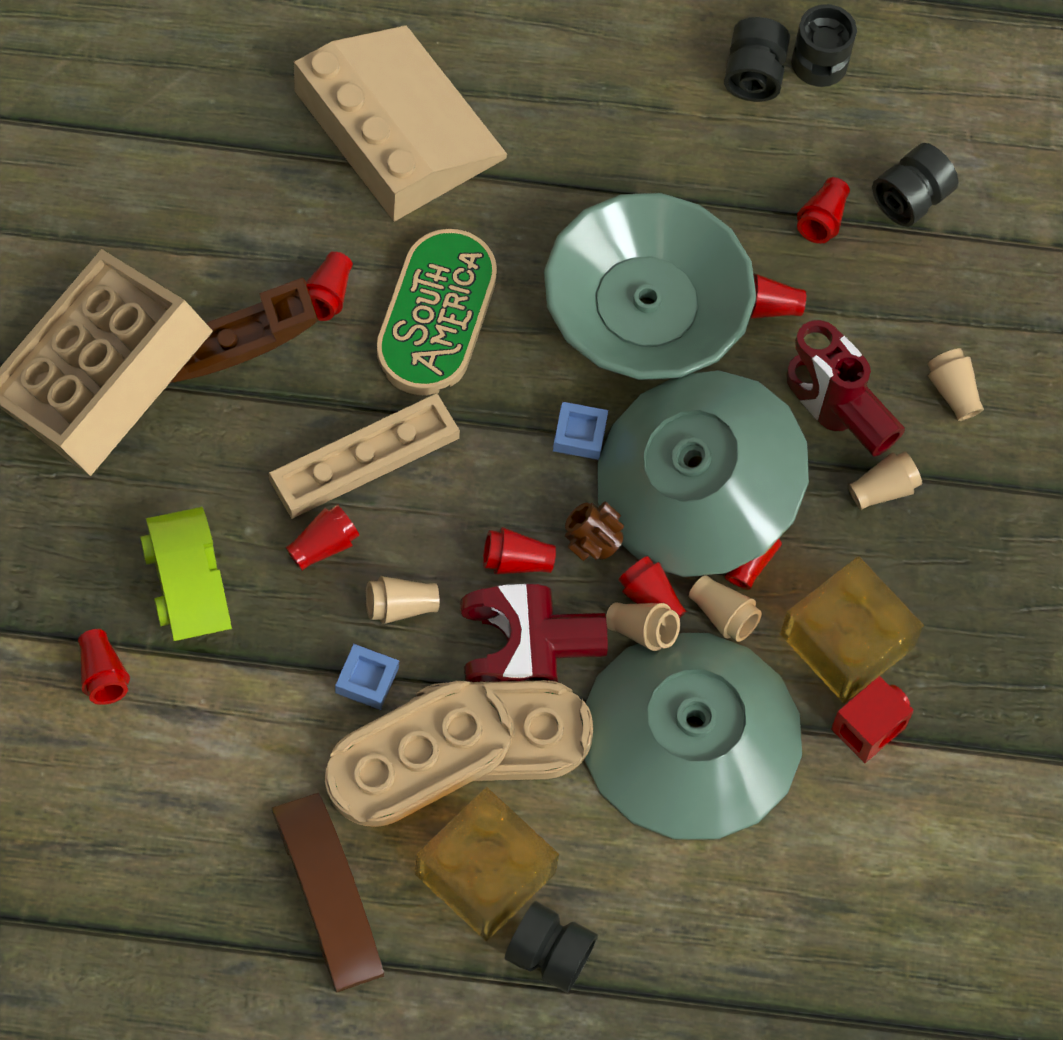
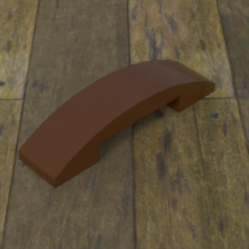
[170,277,318,383]
[272,793,384,993]

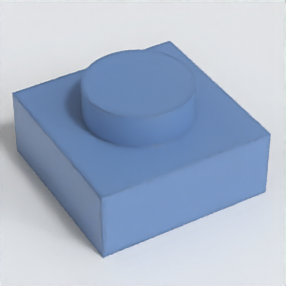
[553,402,608,460]
[335,644,399,710]

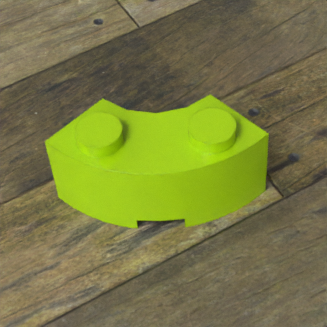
[140,507,232,641]

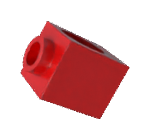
[831,675,914,763]

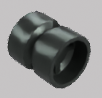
[791,4,857,87]
[724,17,790,102]
[872,143,959,227]
[504,901,598,993]

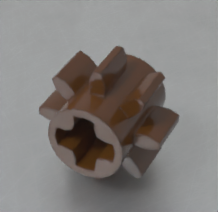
[564,501,624,561]

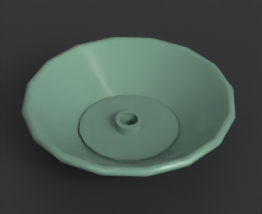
[544,193,756,380]
[597,370,809,577]
[584,633,802,840]

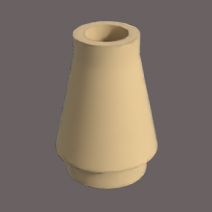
[927,348,984,421]
[848,451,922,510]
[689,575,762,642]
[366,576,440,624]
[606,602,680,651]

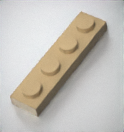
[269,393,460,519]

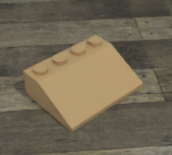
[294,25,507,222]
[0,249,213,476]

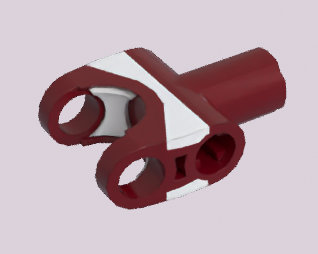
[786,320,905,457]
[460,584,608,682]

